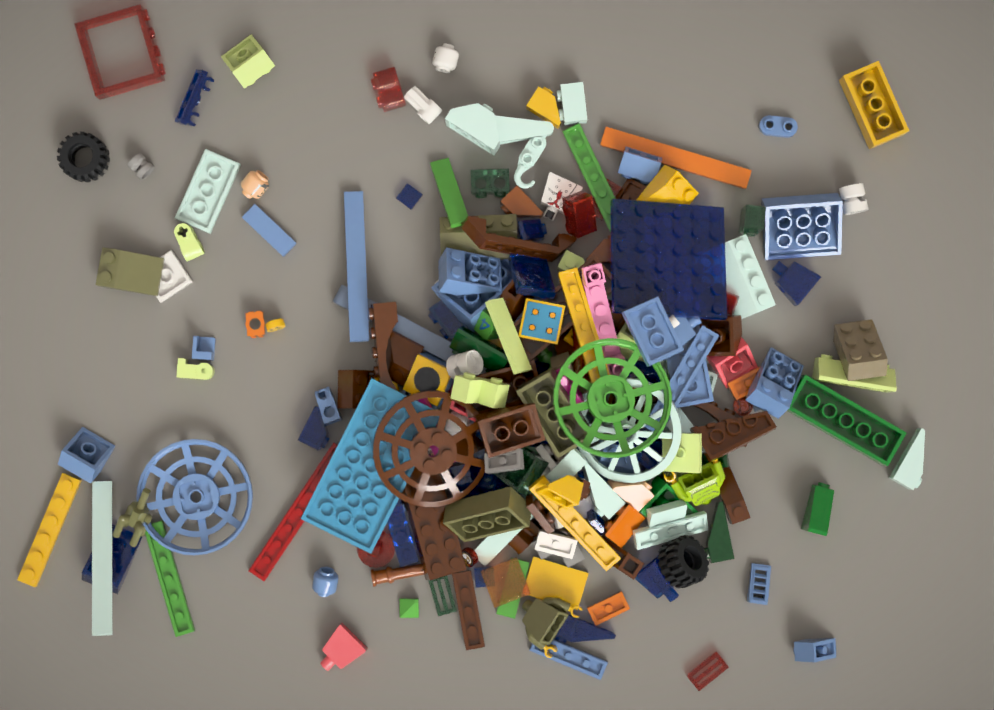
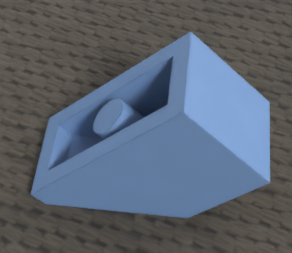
[793,638,836,663]

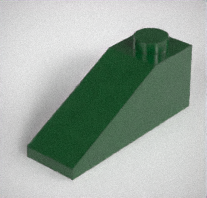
[704,501,735,563]

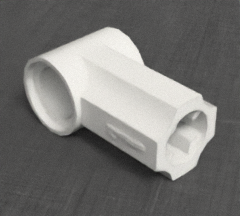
[404,86,442,125]

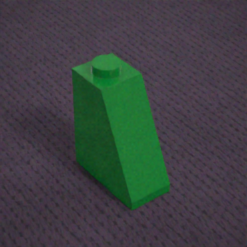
[801,482,834,536]

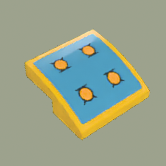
[518,298,565,345]

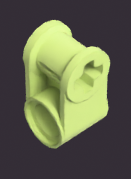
[174,223,205,262]

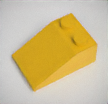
[629,165,699,219]

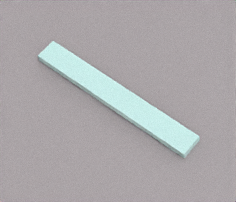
[471,448,589,566]
[92,481,113,636]

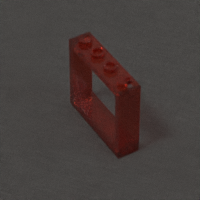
[74,4,166,100]

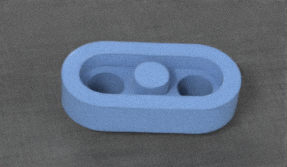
[759,115,798,138]

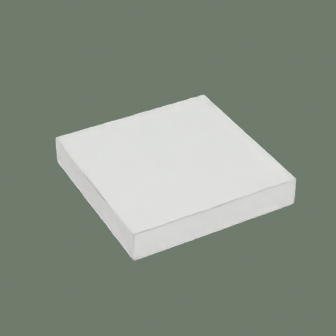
[156,250,193,303]

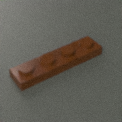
[452,570,485,650]

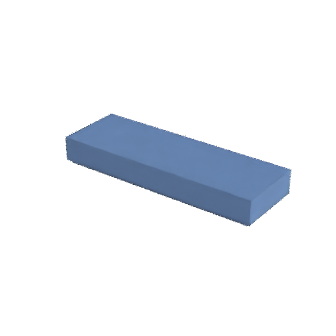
[242,204,297,257]

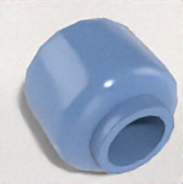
[312,567,338,597]

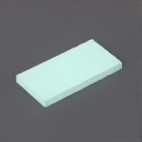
[175,149,241,234]

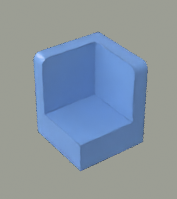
[192,336,216,361]

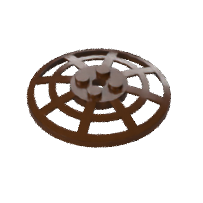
[373,390,486,507]

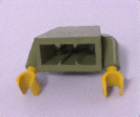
[522,597,583,658]

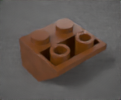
[337,370,374,409]

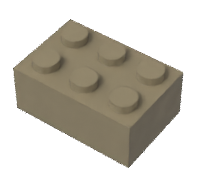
[833,319,888,381]

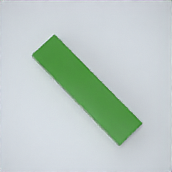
[430,158,468,228]

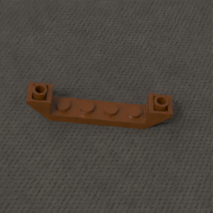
[461,216,577,262]

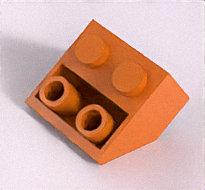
[602,503,645,548]

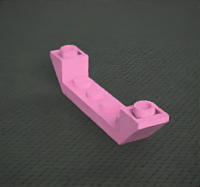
[582,262,625,376]

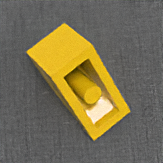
[526,86,561,129]
[536,475,584,509]

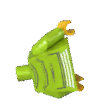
[663,459,725,506]

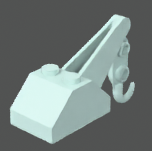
[445,103,554,189]

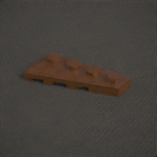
[690,411,777,463]

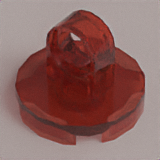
[357,530,396,568]

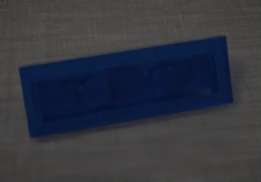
[174,69,214,126]

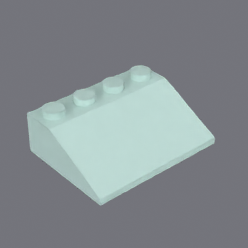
[690,234,776,319]

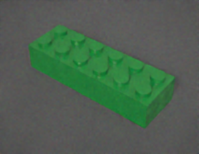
[787,375,907,466]

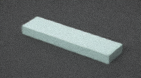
[633,511,708,550]

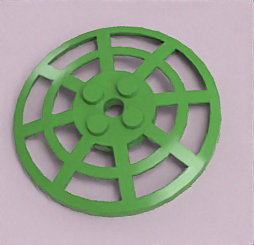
[553,338,672,458]

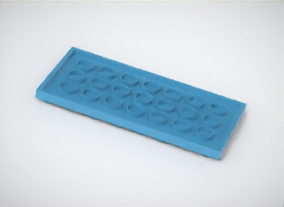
[301,378,439,554]

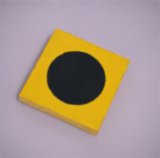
[403,354,451,406]

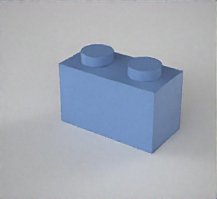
[618,147,662,184]

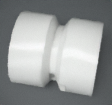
[839,183,869,215]
[446,350,484,379]

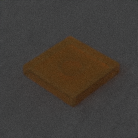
[481,557,530,608]

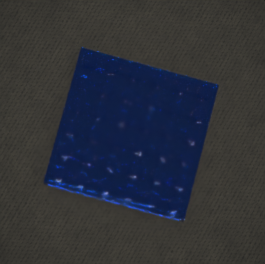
[610,199,727,320]

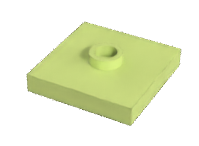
[662,433,702,473]

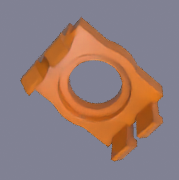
[245,311,265,338]

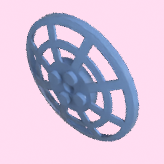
[136,439,253,555]

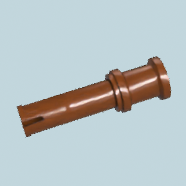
[371,564,424,587]

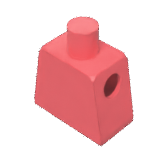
[320,623,368,671]

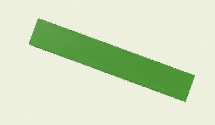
[562,123,628,233]
[145,520,195,637]

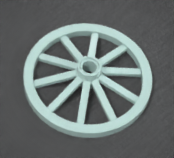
[578,378,682,483]

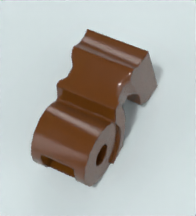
[508,518,544,555]

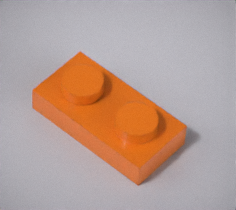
[727,366,761,401]
[587,591,630,626]

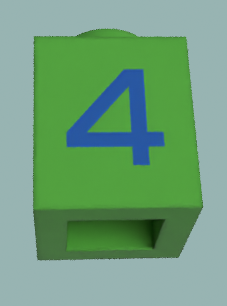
[474,309,499,340]

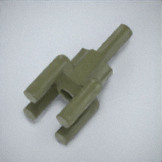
[112,488,152,547]

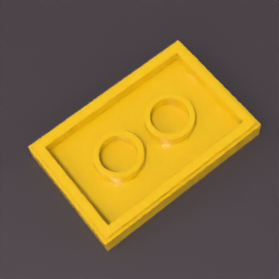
[522,556,589,610]

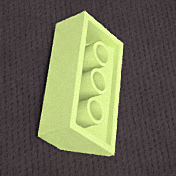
[812,354,897,393]

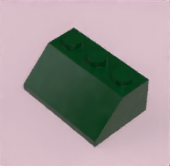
[449,326,509,372]

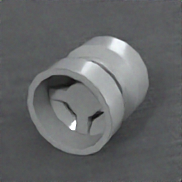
[128,153,155,180]

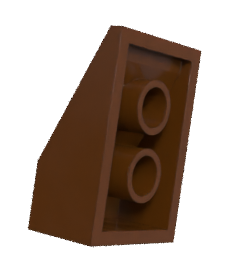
[475,403,545,458]

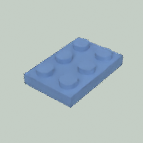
[622,297,684,367]

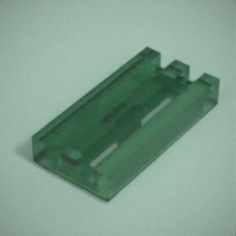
[428,576,457,617]

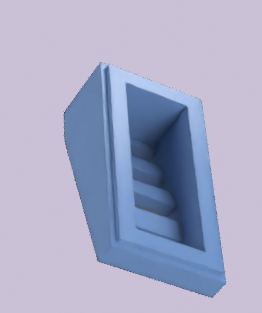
[747,563,771,605]

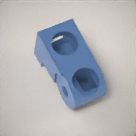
[315,386,343,426]

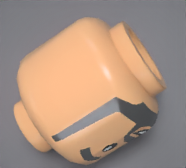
[241,170,269,199]

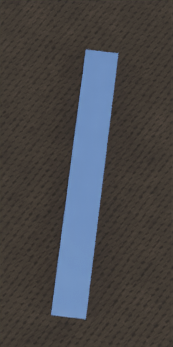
[344,191,369,342]

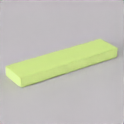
[485,298,532,374]

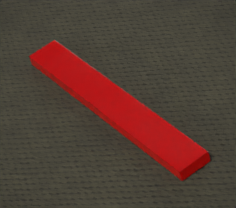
[248,442,338,581]

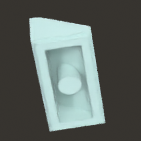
[646,500,687,527]

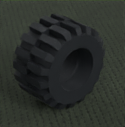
[57,131,110,183]
[658,535,709,589]

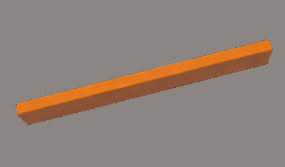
[600,127,752,189]

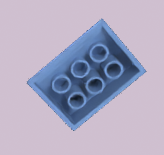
[761,193,843,260]
[431,259,529,332]

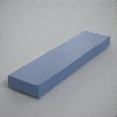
[529,639,608,680]

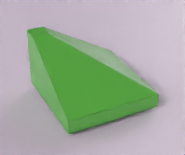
[399,598,419,618]

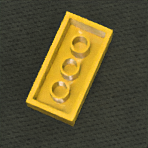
[839,61,909,150]

